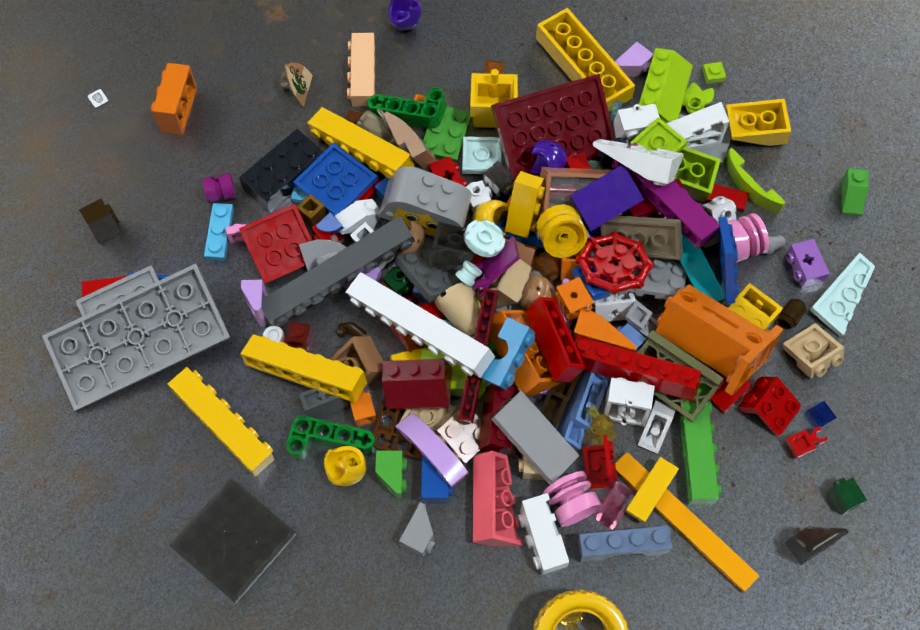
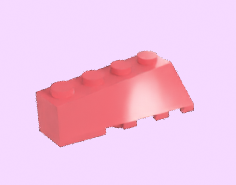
[473,451,523,546]

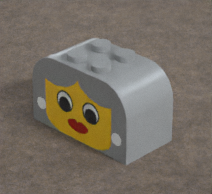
[378,166,472,244]

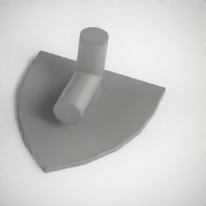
[299,239,347,271]

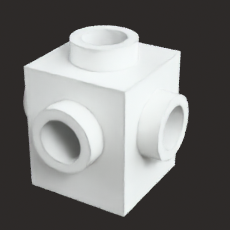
[466,180,493,212]
[702,196,737,225]

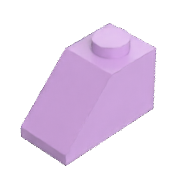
[615,42,654,77]

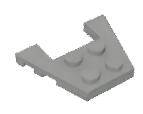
[619,257,687,300]

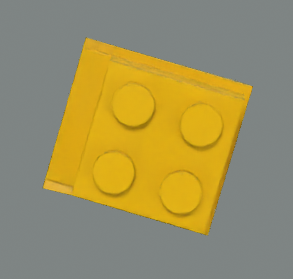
[470,69,518,128]

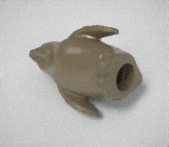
[356,109,400,148]

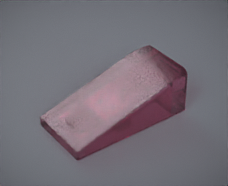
[595,481,636,530]

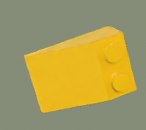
[726,99,791,146]

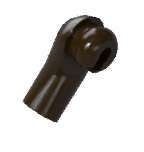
[335,322,367,337]

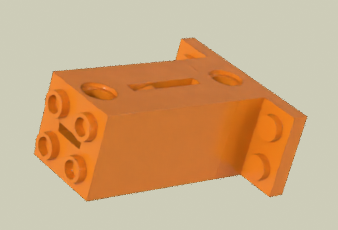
[655,284,784,395]

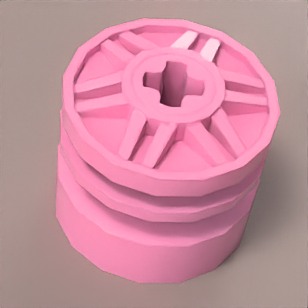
[728,213,769,263]
[543,471,602,527]

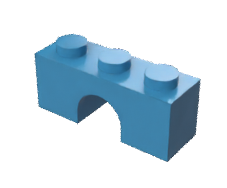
[481,317,536,390]

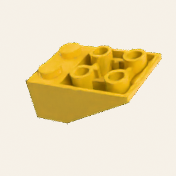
[729,283,783,331]

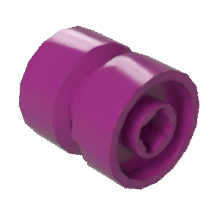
[202,173,236,203]

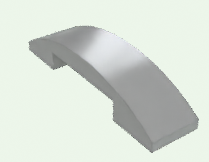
[625,300,696,358]

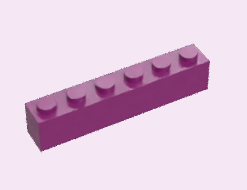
[615,142,720,249]

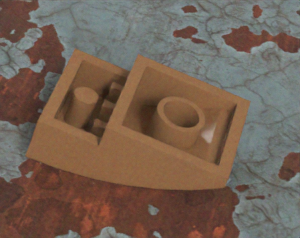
[383,112,437,171]

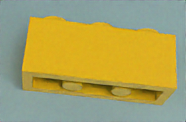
[505,171,545,238]

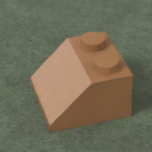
[330,336,384,388]

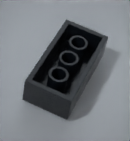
[239,129,324,213]

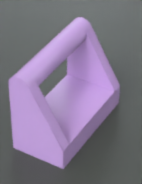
[241,280,268,327]

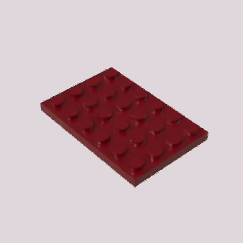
[491,74,615,182]

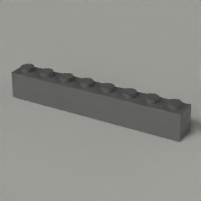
[262,216,415,326]

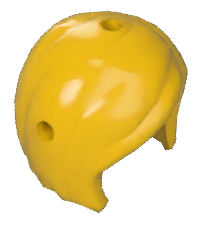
[472,200,509,236]
[324,446,366,487]

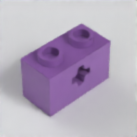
[786,239,830,288]

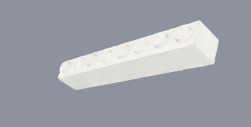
[346,272,495,378]

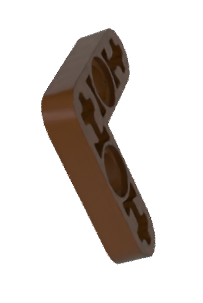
[373,396,422,461]

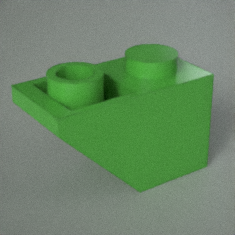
[375,451,407,499]

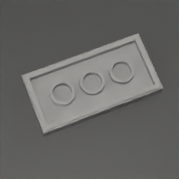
[491,391,579,485]

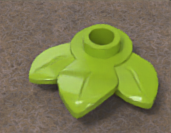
[682,82,714,114]

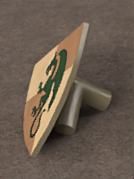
[281,62,313,107]

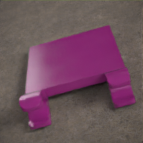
[473,236,520,296]

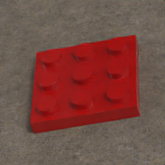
[239,204,312,284]

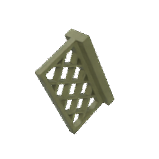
[637,330,724,422]

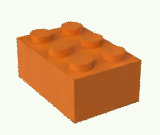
[151,63,197,135]

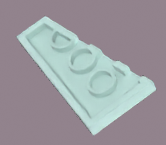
[809,253,875,337]

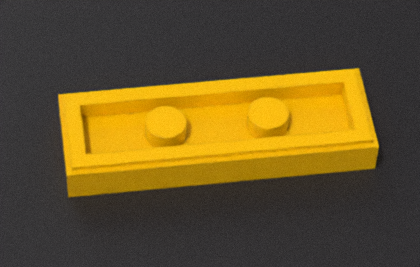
[625,457,679,523]

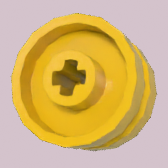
[537,204,588,258]

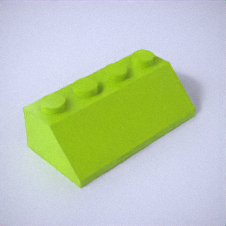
[639,48,693,123]

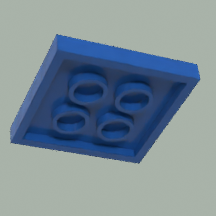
[293,143,378,215]
[718,216,739,304]

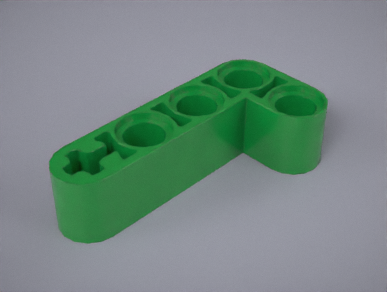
[367,87,447,128]
[286,416,375,461]

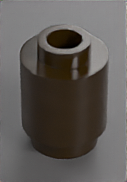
[777,299,807,330]

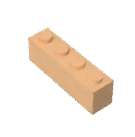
[347,33,375,107]

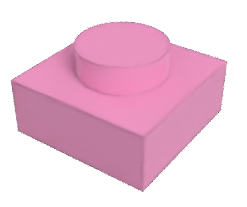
[226,224,246,243]

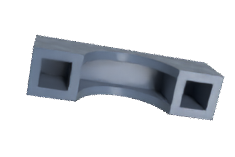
[577,526,672,562]

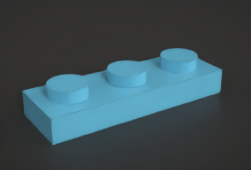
[204,203,234,261]

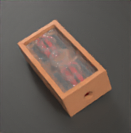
[539,167,622,215]

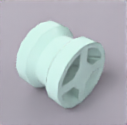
[456,260,482,286]

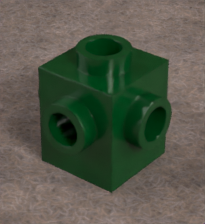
[383,266,414,296]

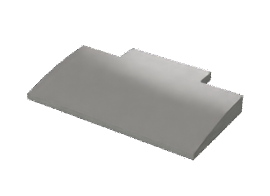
[42,264,231,411]

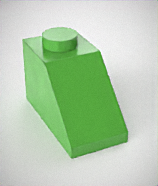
[841,168,869,216]

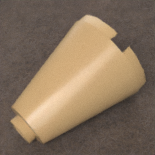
[435,282,480,339]

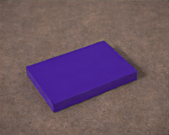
[570,164,644,231]

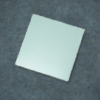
[462,137,502,174]

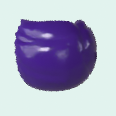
[388,0,422,30]
[531,140,567,175]

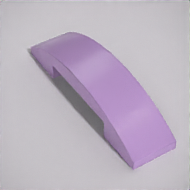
[396,413,468,487]

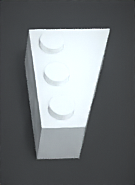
[666,102,729,149]
[518,493,569,575]

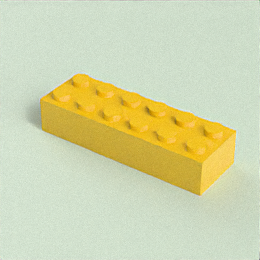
[536,8,635,112]

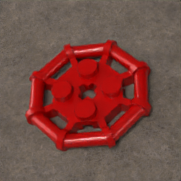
[576,231,654,295]

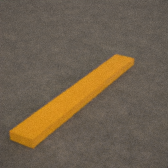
[615,452,759,593]

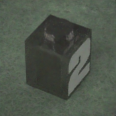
[482,161,514,197]

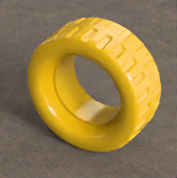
[533,589,629,630]

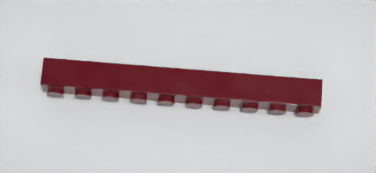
[458,288,499,423]

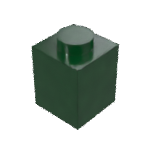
[829,477,868,515]

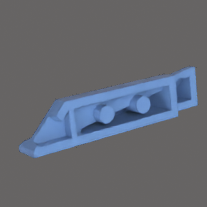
[556,370,610,450]

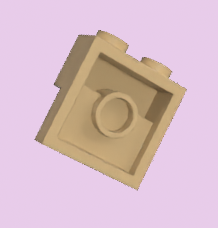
[783,323,844,379]

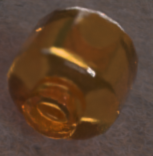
[533,251,561,282]

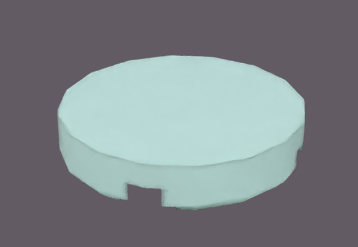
[464,220,505,257]

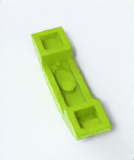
[725,148,786,214]

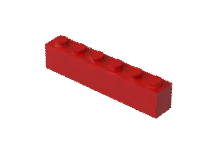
[574,336,701,402]

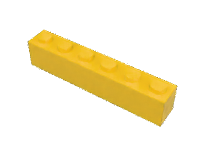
[307,107,414,179]
[240,334,367,403]
[167,367,275,477]

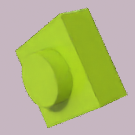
[702,62,726,84]

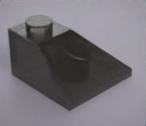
[785,526,849,565]

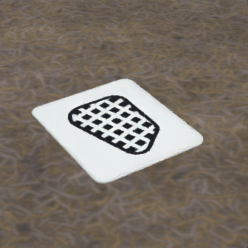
[87,89,108,108]

